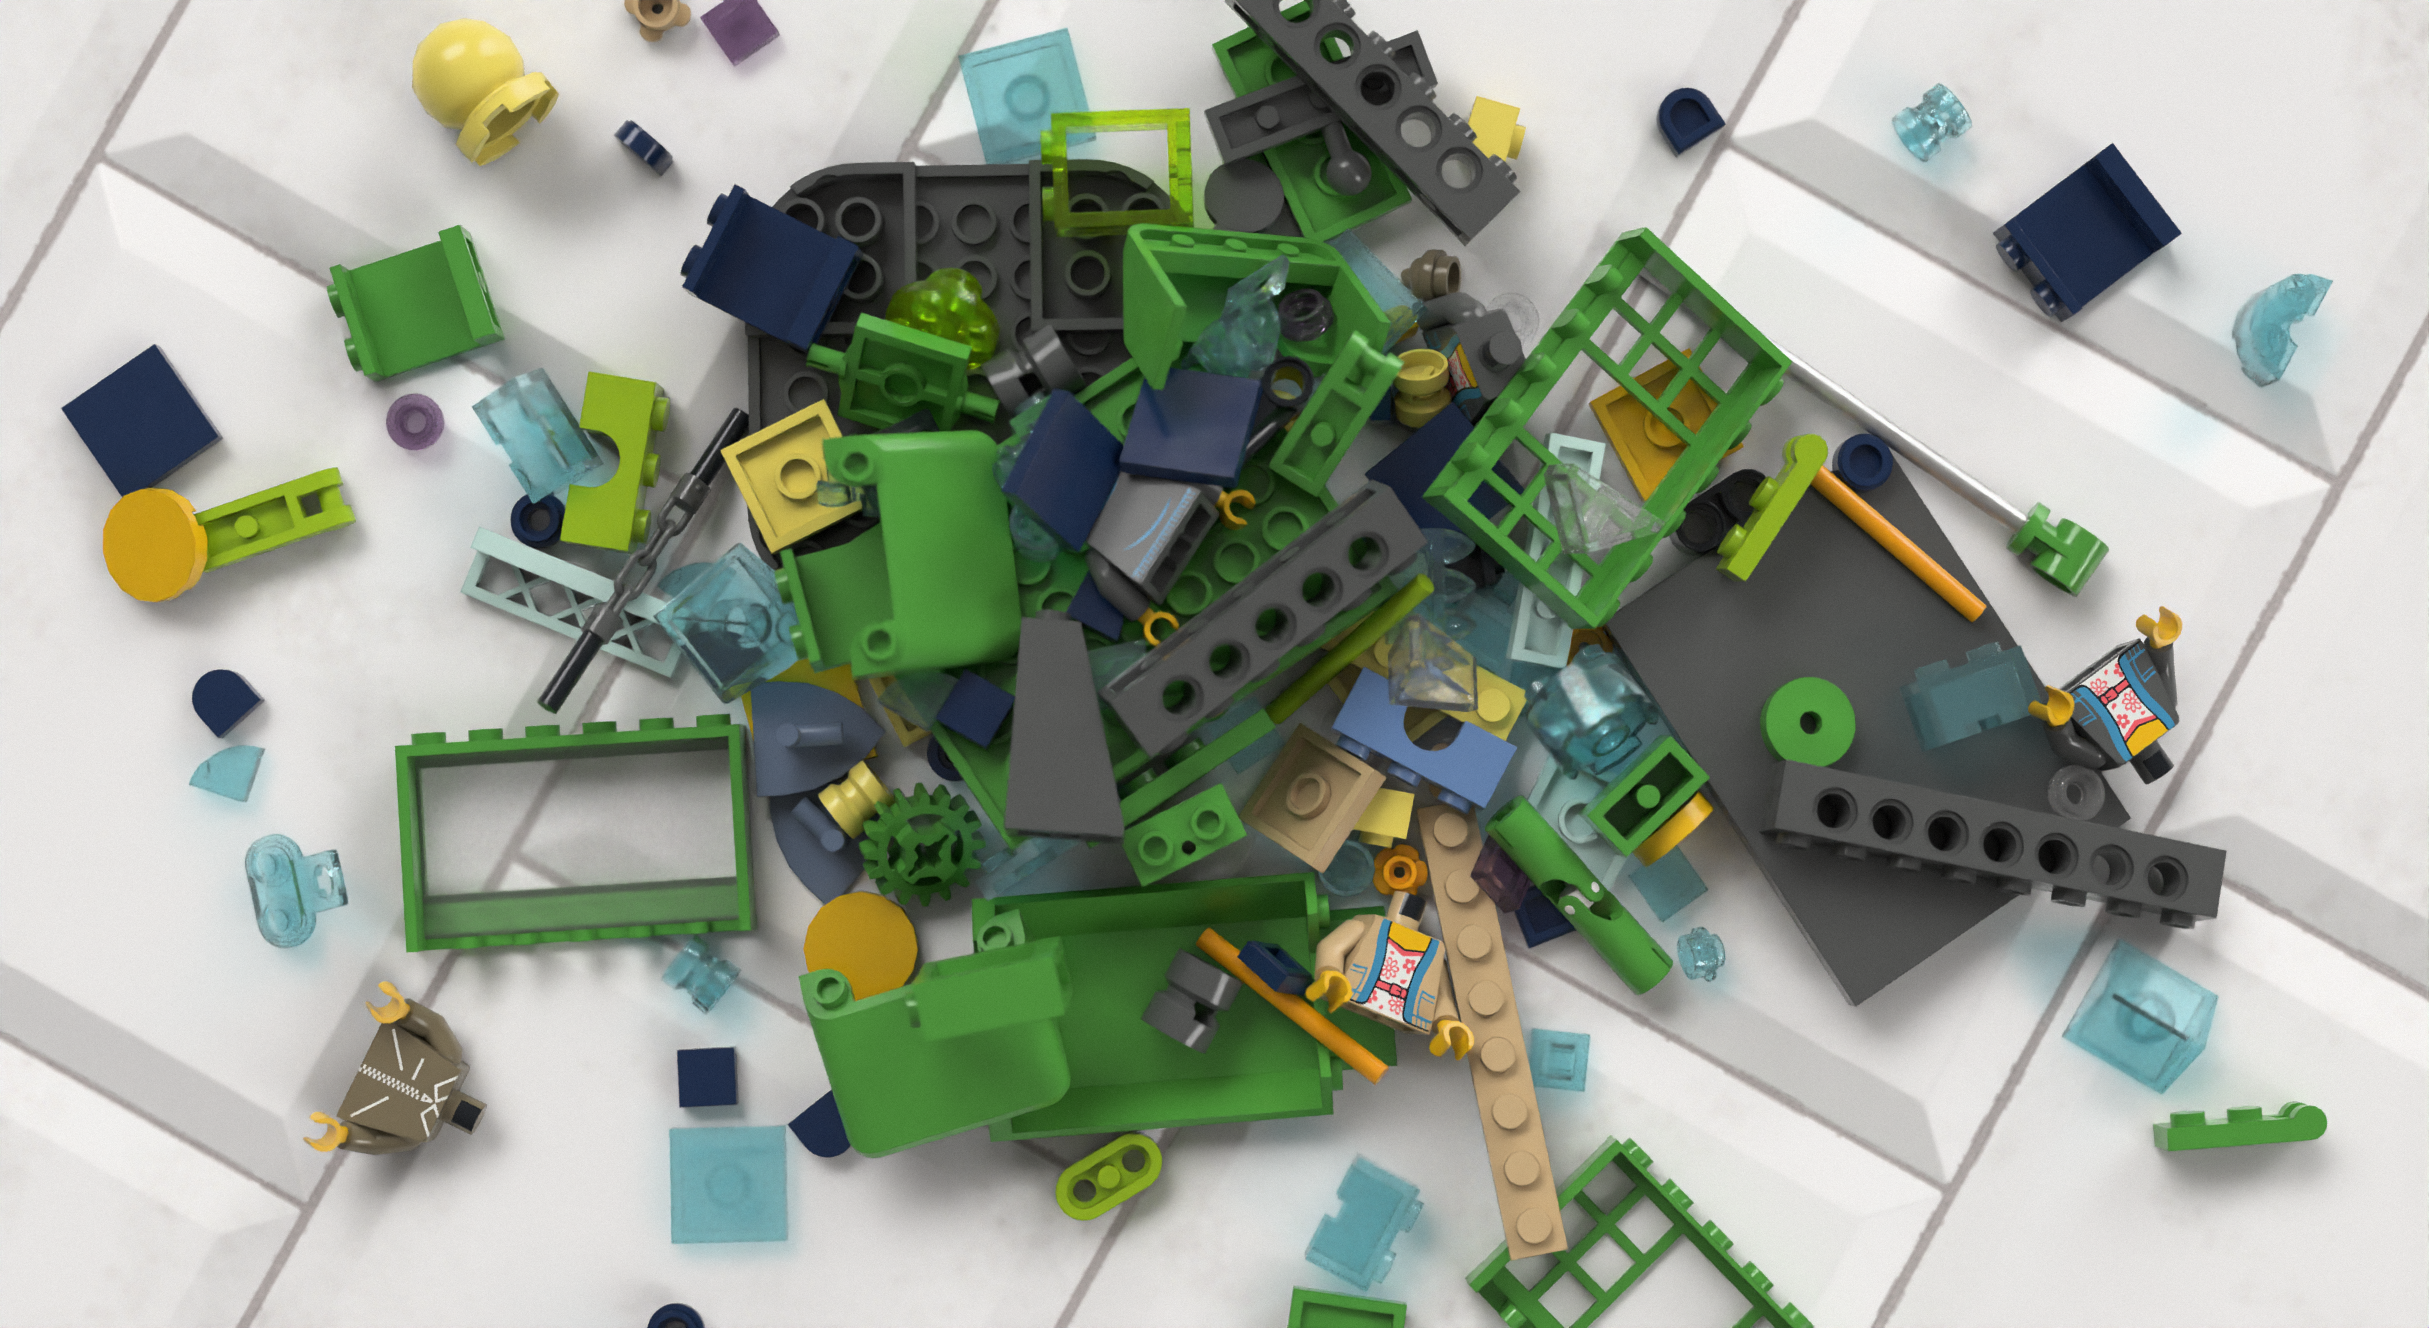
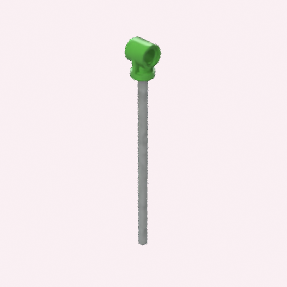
[1639,267,2109,597]

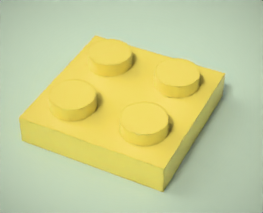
[720,399,877,555]

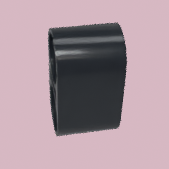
[1669,469,1766,555]

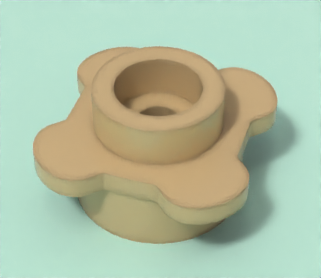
[624,0,691,42]

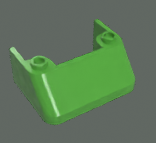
[1123,224,1391,390]

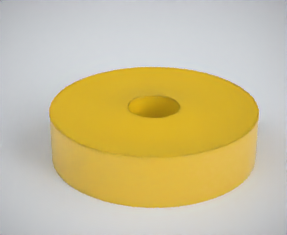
[1632,790,1714,868]

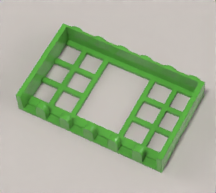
[1422,227,1793,629]
[1465,1135,1814,1328]

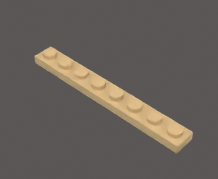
[1416,804,1568,1261]

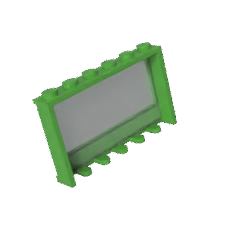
[395,714,757,953]

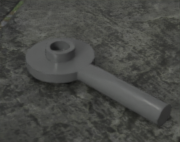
[1204,159,1284,234]

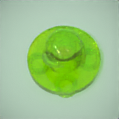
[885,268,1000,370]

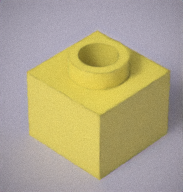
[1468,96,1526,162]
[1353,788,1415,848]

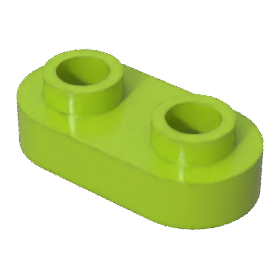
[1056,1132,1162,1221]

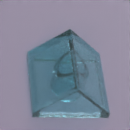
[2062,938,2219,1094]

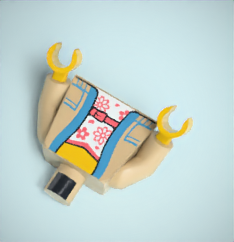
[1306,891,1474,1061]

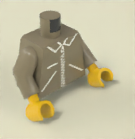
[303,981,487,1155]

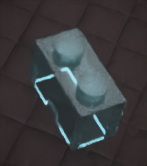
[472,368,604,504]
[1899,641,2042,752]
[1304,1153,1424,1292]

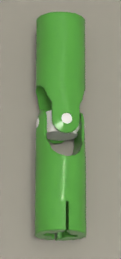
[1485,795,1673,995]

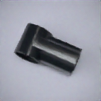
[1242,356,1315,467]

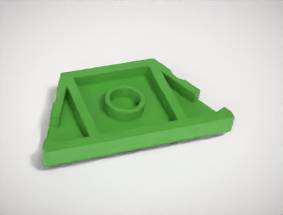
[1084,708,1276,849]

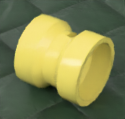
[1393,349,1451,428]
[818,759,896,839]

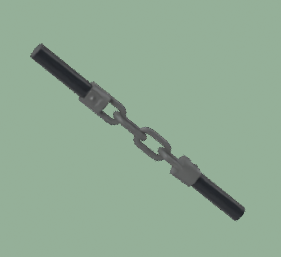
[537,408,749,714]

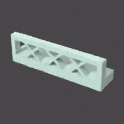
[1505,433,1606,669]
[460,527,698,678]

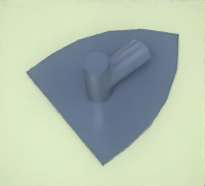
[750,681,886,797]
[770,779,894,904]

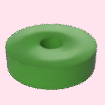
[1760,677,1856,767]

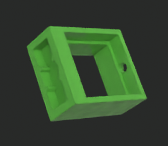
[1121,783,1247,887]
[905,936,1073,1043]

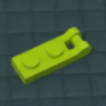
[1716,434,1828,582]
[193,467,356,573]

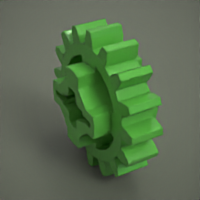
[859,782,986,907]

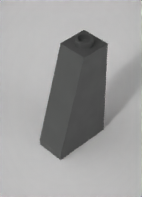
[1004,610,1125,844]

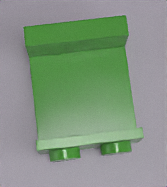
[327,225,505,382]
[774,534,894,673]

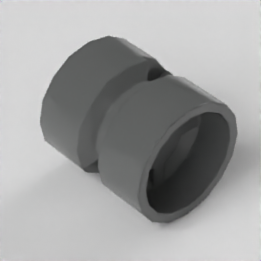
[981,324,1088,428]
[1141,948,1243,1054]

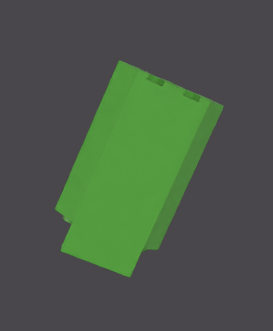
[972,872,1397,1142]

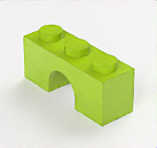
[560,371,670,554]

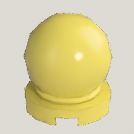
[412,18,559,166]

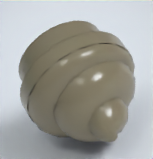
[1400,249,1461,302]

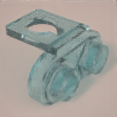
[1220,255,1290,371]
[245,834,348,948]

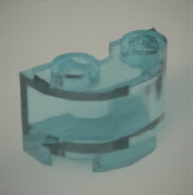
[2232,274,2333,388]

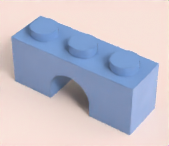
[1330,667,1517,814]

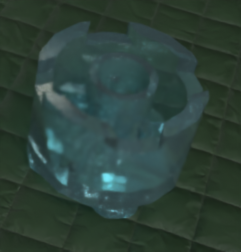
[1524,644,1659,780]

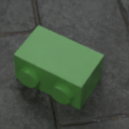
[1578,735,1710,857]

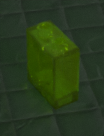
[1040,108,1194,237]

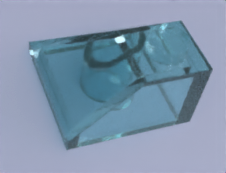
[653,543,799,704]

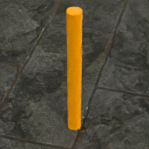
[1810,465,1987,623]
[1196,927,1389,1085]

